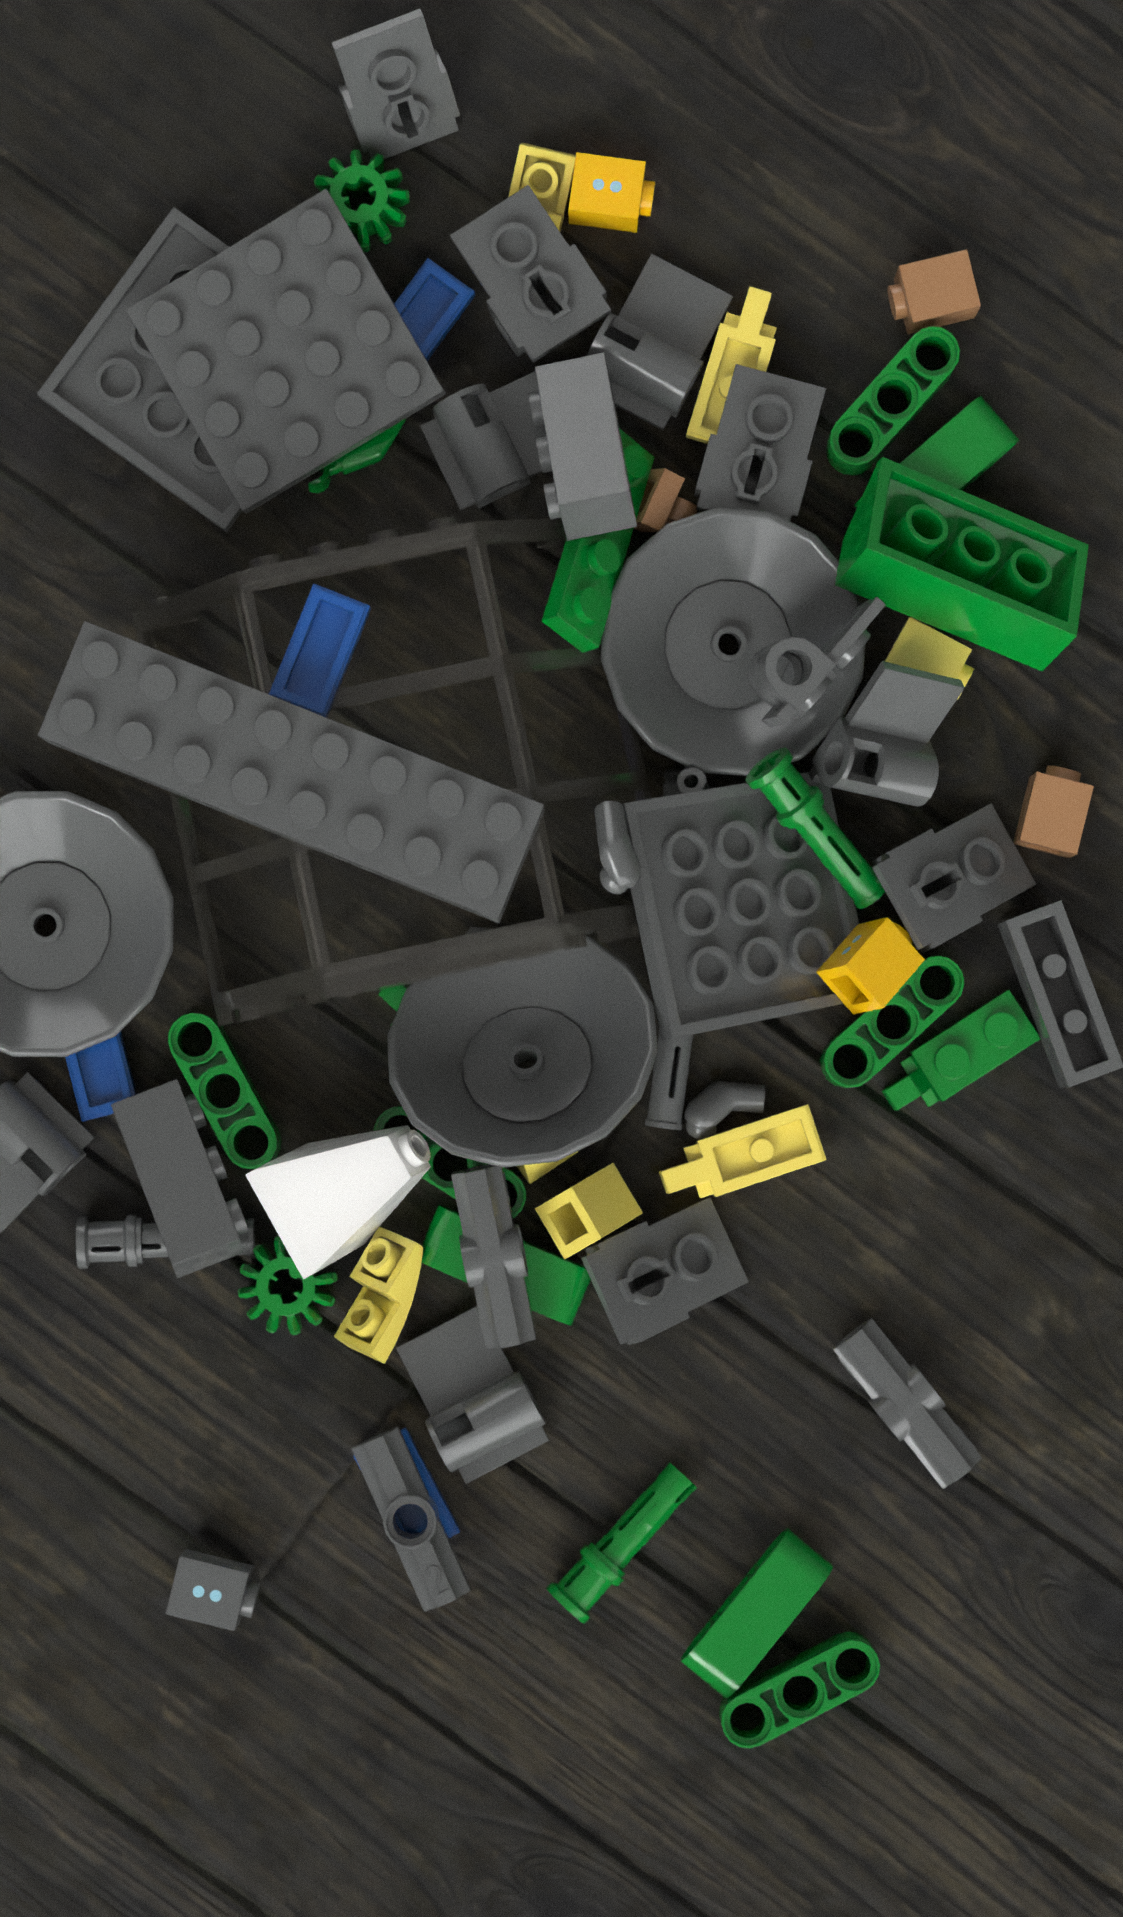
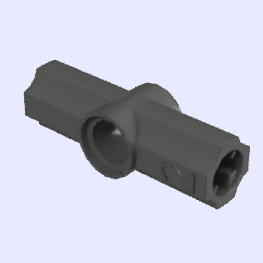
[451,1164,537,1349]
[832,1318,982,1489]
[351,1426,471,1612]

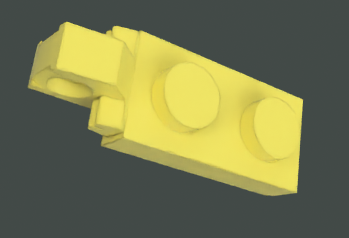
[686,286,777,444]
[659,1104,827,1198]

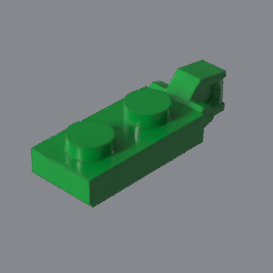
[882,990,1041,1111]

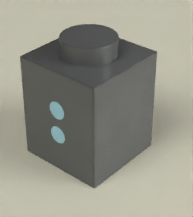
[166,1549,260,1631]

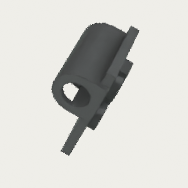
[332,9,460,159]
[450,185,611,363]
[587,254,733,431]
[420,361,556,511]
[694,364,826,524]
[748,597,886,728]
[808,661,965,807]
[872,803,1036,954]
[0,1072,95,1234]
[581,1197,749,1345]
[396,1306,549,1484]

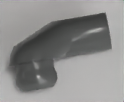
[663,766,710,796]
[594,801,641,894]
[684,1081,765,1140]

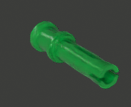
[745,747,885,909]
[546,1462,698,1624]

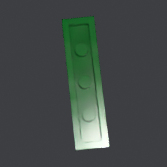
[541,428,655,653]

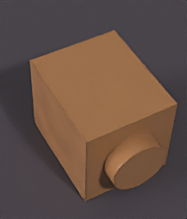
[888,249,981,335]
[1013,766,1094,858]

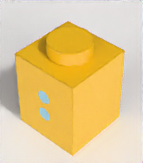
[568,152,655,233]
[816,917,925,1015]

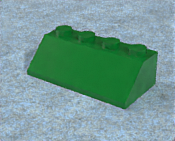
[835,457,1089,671]

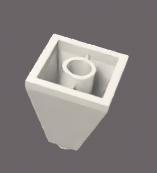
[246,1125,431,1279]

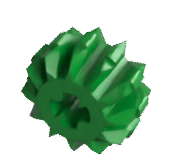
[314,150,410,252]
[238,1236,338,1335]

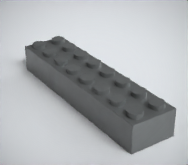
[38,621,545,923]

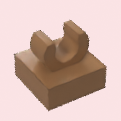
[634,468,698,532]

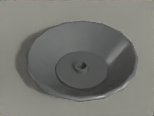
[601,507,867,776]
[0,791,174,1057]
[387,925,658,1168]

